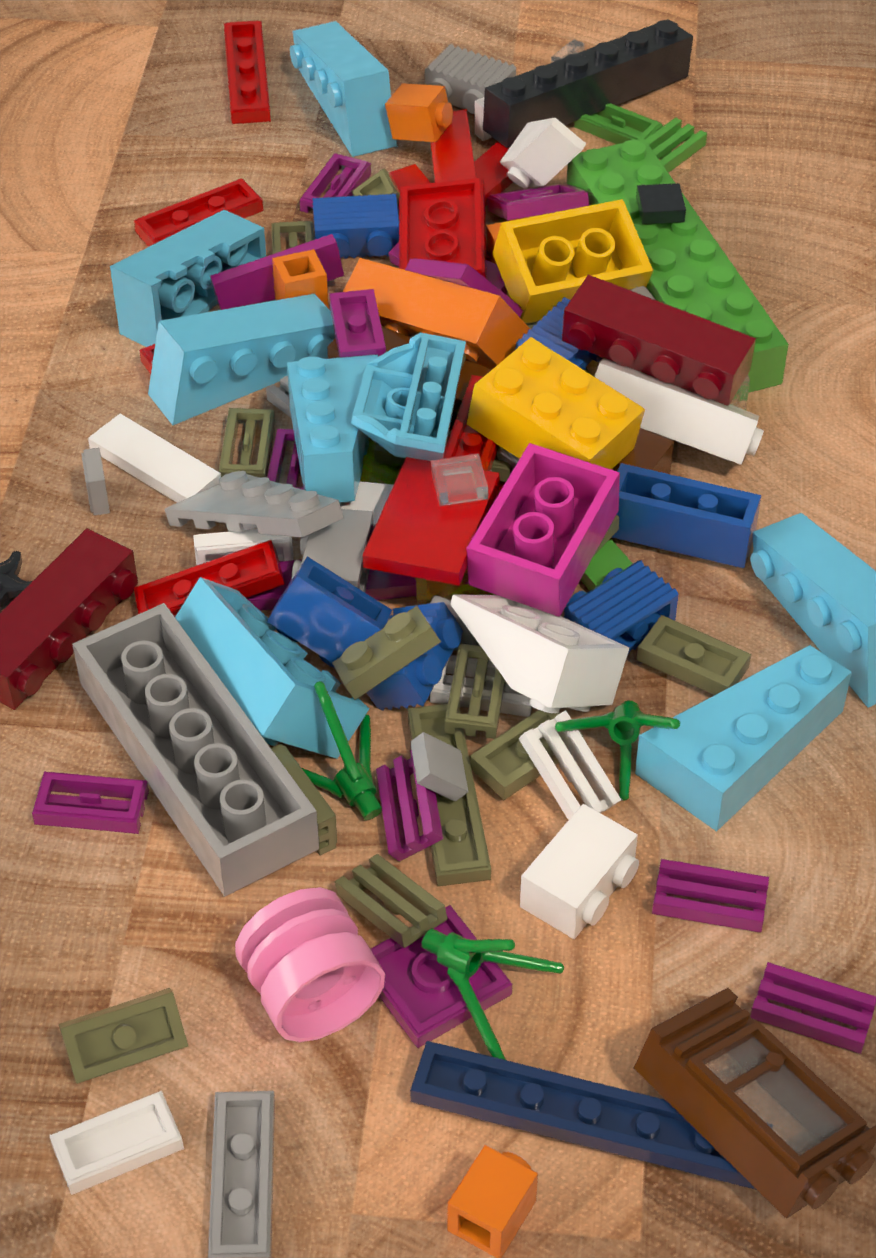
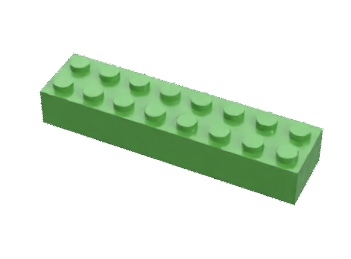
[566,138,788,396]

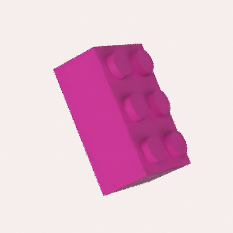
[467,443,620,617]

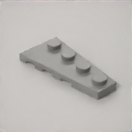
[164,471,344,538]

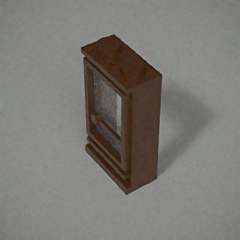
[634,987,876,1219]

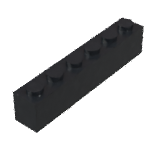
[482,19,693,148]

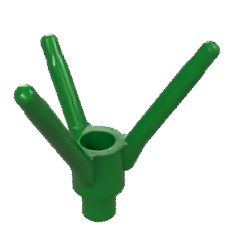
[302,681,382,821]
[555,700,680,801]
[422,928,564,1060]

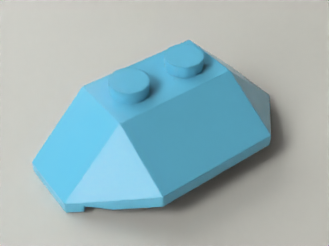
[351,333,466,463]

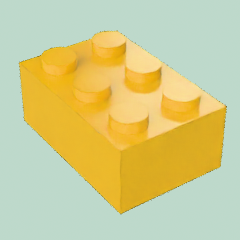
[493,199,653,324]
[467,337,645,470]

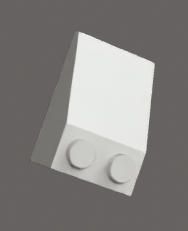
[450,595,629,713]

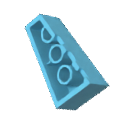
[290,21,397,157]
[287,354,378,503]
[750,513,876,708]
[175,577,370,759]
[635,645,852,831]

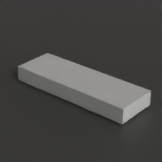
[208,1091,275,1258]

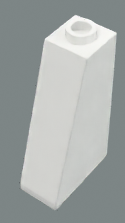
[595,358,764,465]

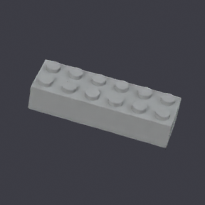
[73,603,319,897]

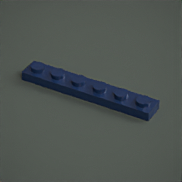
[410,1041,772,1190]

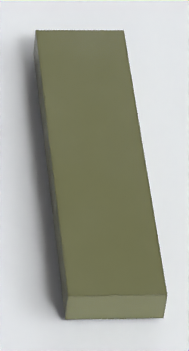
[408,704,491,887]

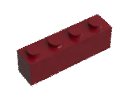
[562,274,756,406]
[0,528,138,710]

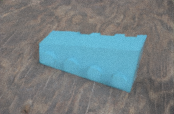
[110,210,266,347]
[148,294,336,426]

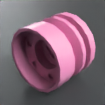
[235,887,385,1042]

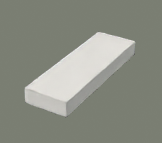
[88,414,221,503]

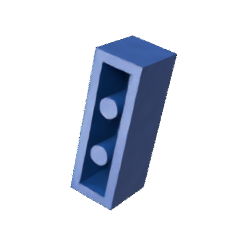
[612,463,761,568]

